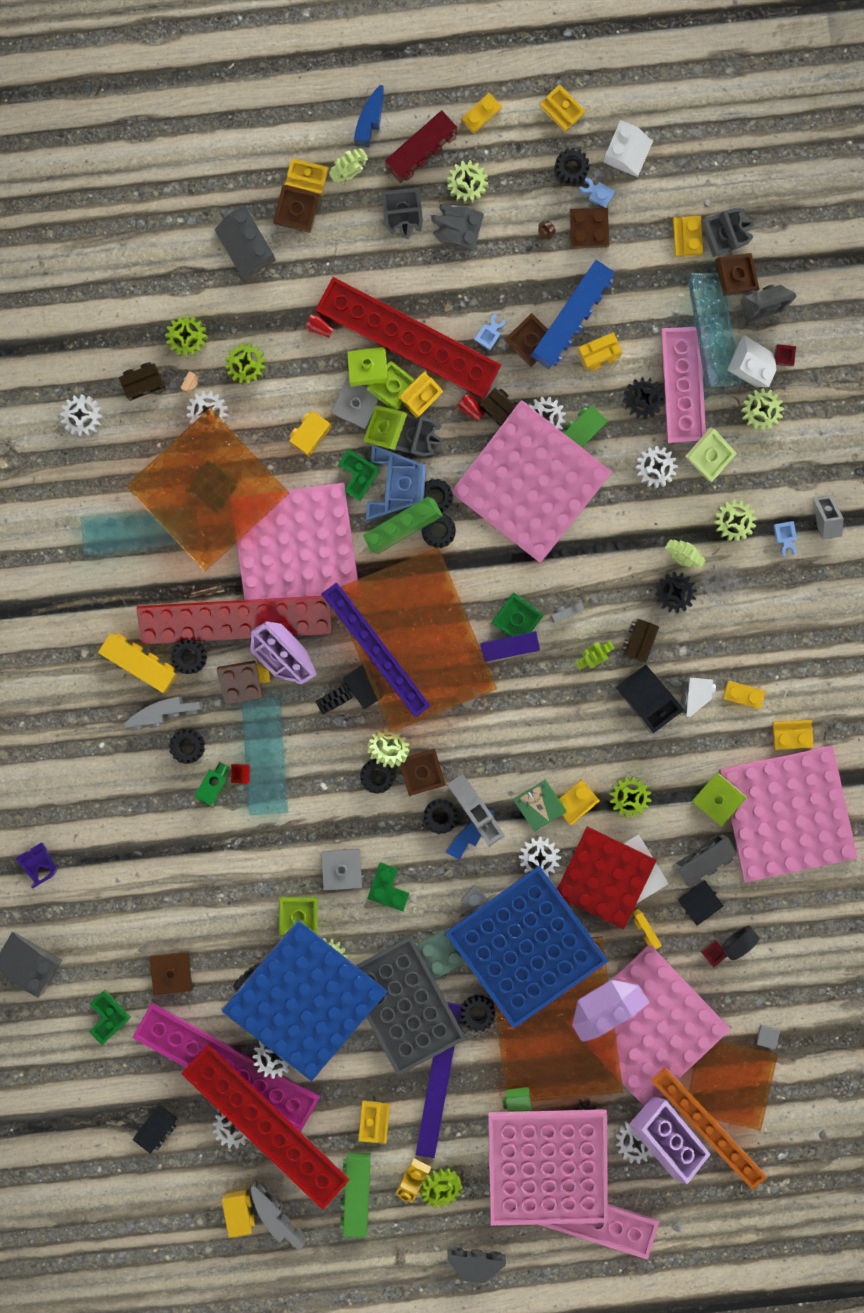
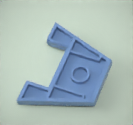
[366,445,426,521]

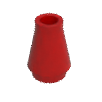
[305,314,334,338]
[457,394,485,422]

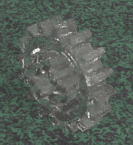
[699,563,742,605]

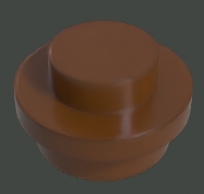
[538,220,556,240]

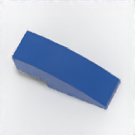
[354,85,384,148]
[446,809,494,860]

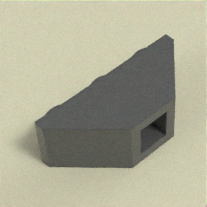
[447,1247,506,1283]

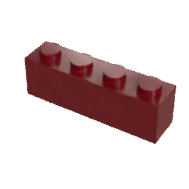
[385,110,457,183]

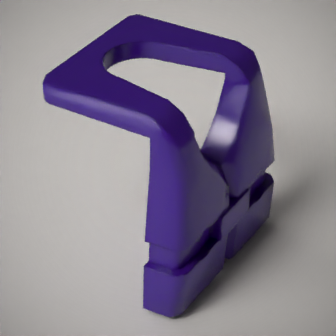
[16,842,57,888]

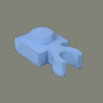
[579,178,615,208]
[474,314,505,351]
[773,521,797,556]

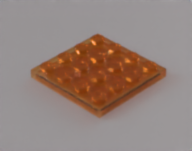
[689,1040,778,1131]

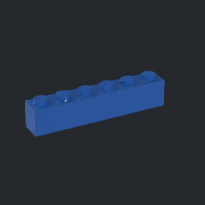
[530,259,615,369]

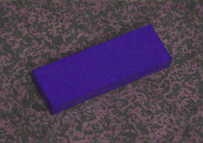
[480,631,541,662]

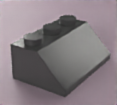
[214,205,276,279]
[673,834,736,887]

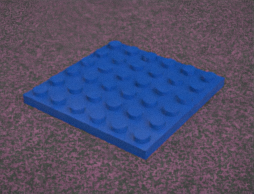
[445,865,608,1029]
[222,920,387,1082]

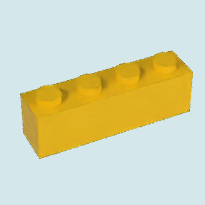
[98,632,178,693]

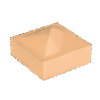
[181,371,198,395]

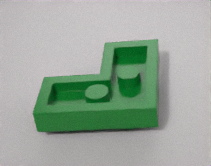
[338,449,381,502]
[367,862,410,911]
[89,990,131,1045]

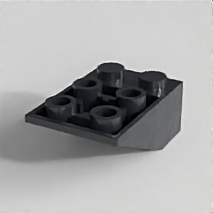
[615,664,684,734]

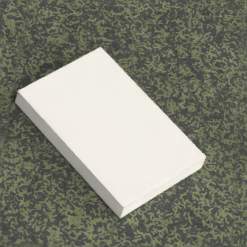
[624,834,669,904]

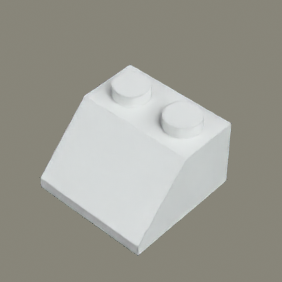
[603,120,653,177]
[727,335,777,388]
[680,678,716,717]

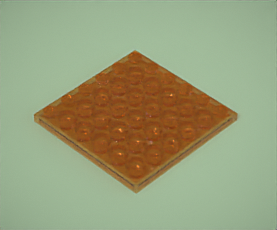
[126,407,290,572]

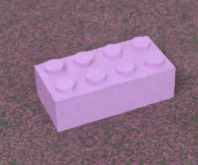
[629,1096,711,1184]

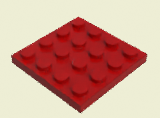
[557,826,657,930]

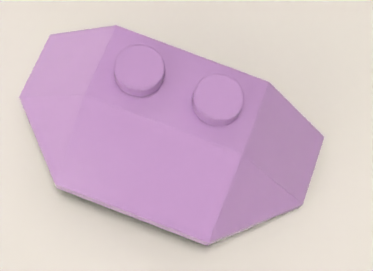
[250,622,316,684]
[572,980,649,1042]

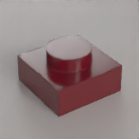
[775,344,796,367]
[700,940,728,968]

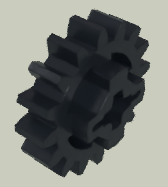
[622,377,665,420]
[654,572,697,614]

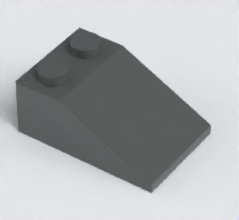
[740,284,797,323]
[0,932,62,998]

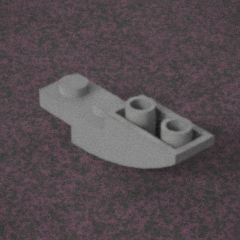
[124,697,203,731]
[447,774,505,847]
[251,1179,306,1250]

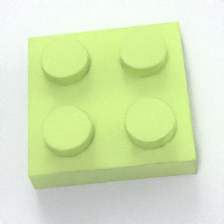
[685,427,737,482]

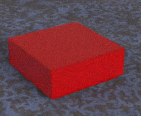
[231,764,250,784]

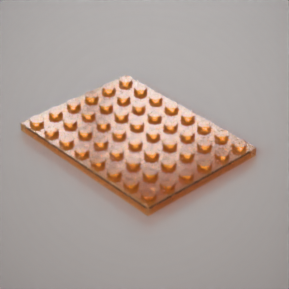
[341,548,497,733]
[494,936,623,1102]

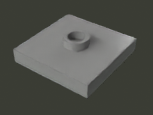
[331,378,379,430]
[321,849,362,891]

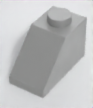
[813,495,844,540]

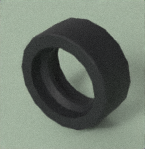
[722,926,760,961]

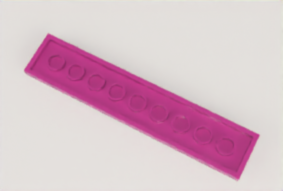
[132,1002,320,1131]

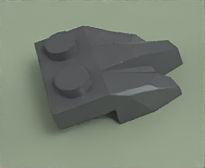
[381,187,423,239]
[431,204,484,252]
[701,208,754,257]
[395,412,444,457]

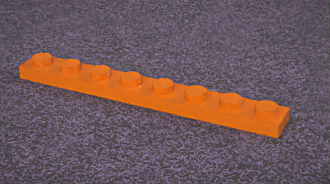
[651,1066,767,1190]

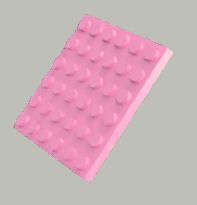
[452,400,612,563]
[231,483,360,600]
[719,745,858,882]
[566,945,731,1106]
[488,1109,608,1226]

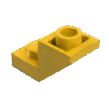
[395,1159,431,1203]

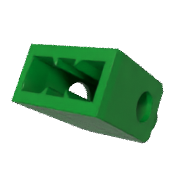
[194,762,229,808]

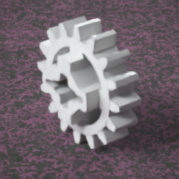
[186,391,229,433]
[60,394,103,437]
[529,397,566,431]
[635,446,678,488]
[519,836,561,877]
[252,1041,292,1079]
[212,1113,249,1149]
[615,1119,654,1164]

